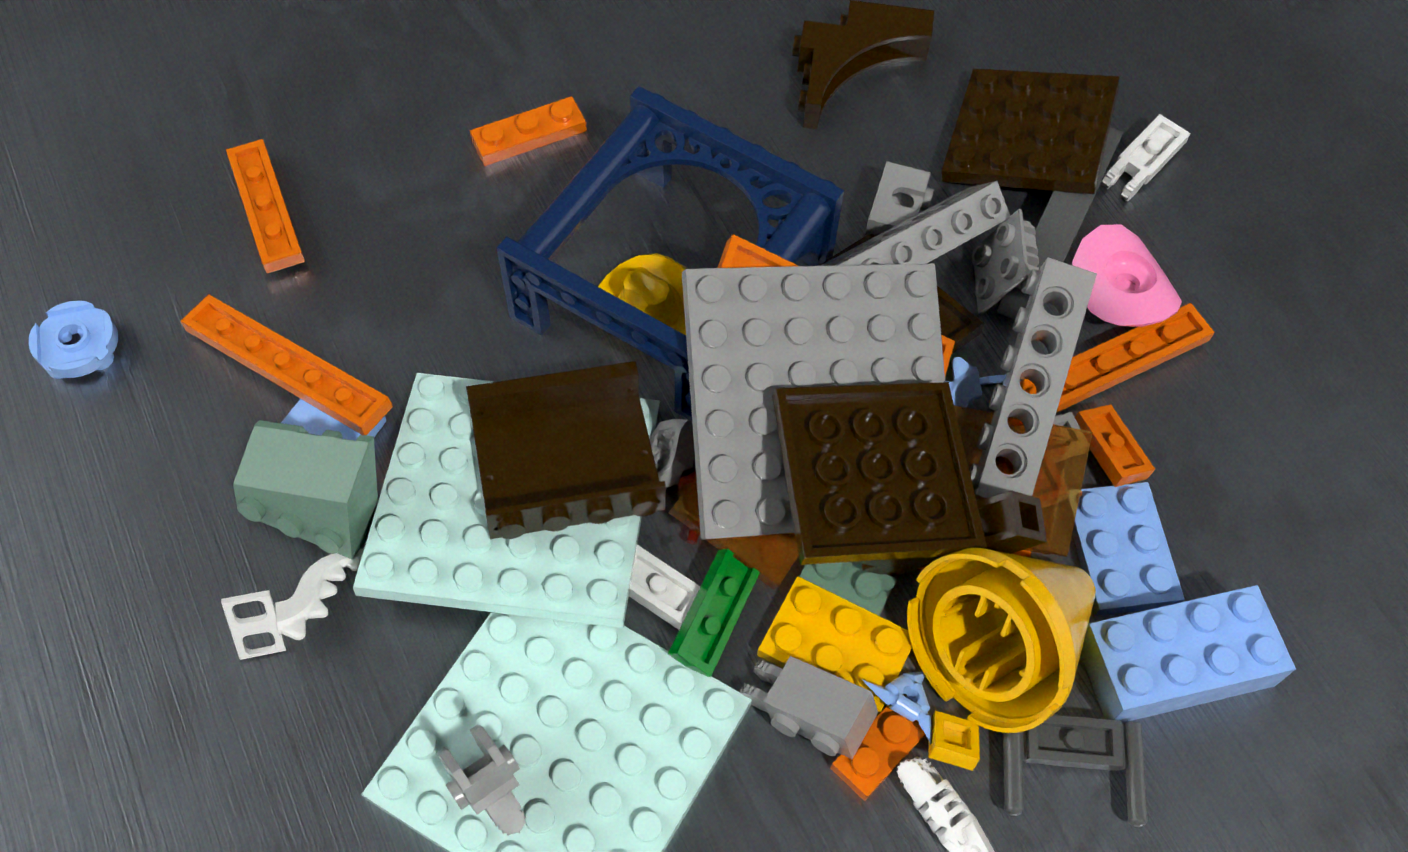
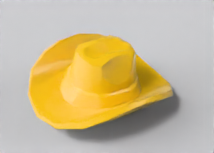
[598,253,686,335]

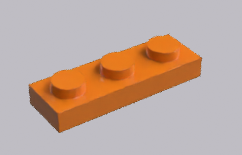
[470,96,587,166]

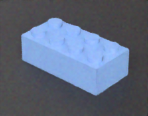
[1080,585,1296,723]

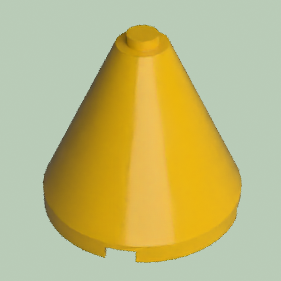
[907,548,1096,733]

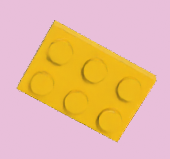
[757,576,912,717]

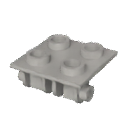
[972,209,1039,315]

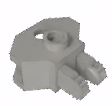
[436,725,526,836]

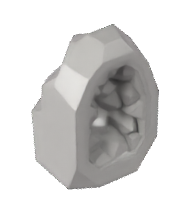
[650,419,695,488]

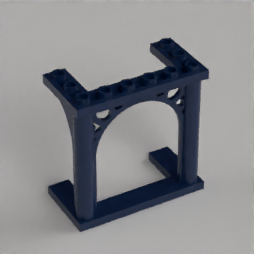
[497,86,844,421]

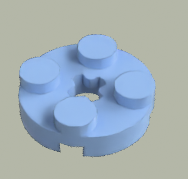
[29,301,118,379]

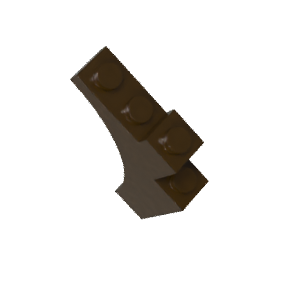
[792,0,934,129]
[856,490,1047,577]

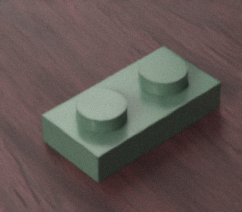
[799,562,897,616]

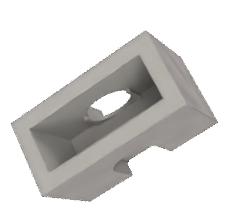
[865,161,934,236]

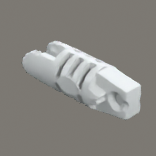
[896,756,995,852]

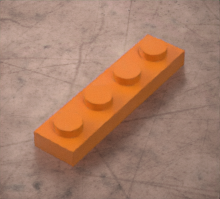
[226,139,305,274]

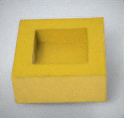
[928,710,980,771]

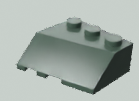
[233,420,378,559]

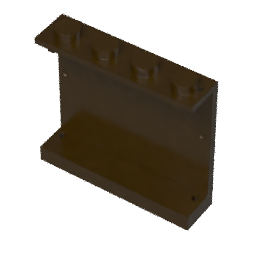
[466,361,666,539]

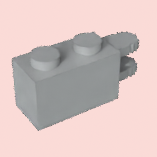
[740,656,878,759]

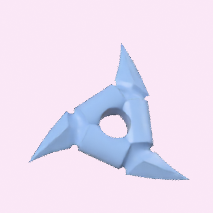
[862,672,932,745]

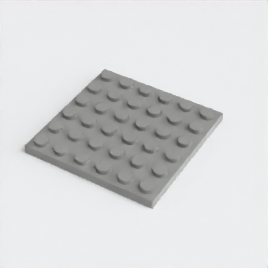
[682,263,945,540]

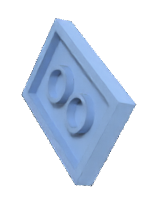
[1063,482,1185,616]

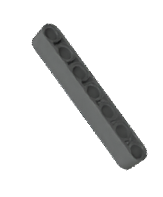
[997,127,1124,320]

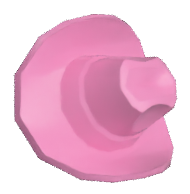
[1072,224,1182,327]

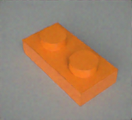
[1075,404,1155,487]
[830,705,926,801]

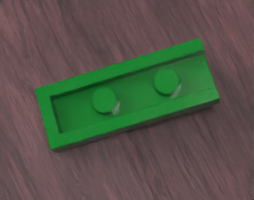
[668,548,760,677]

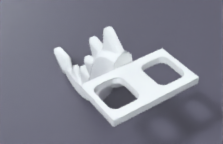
[221,549,364,660]

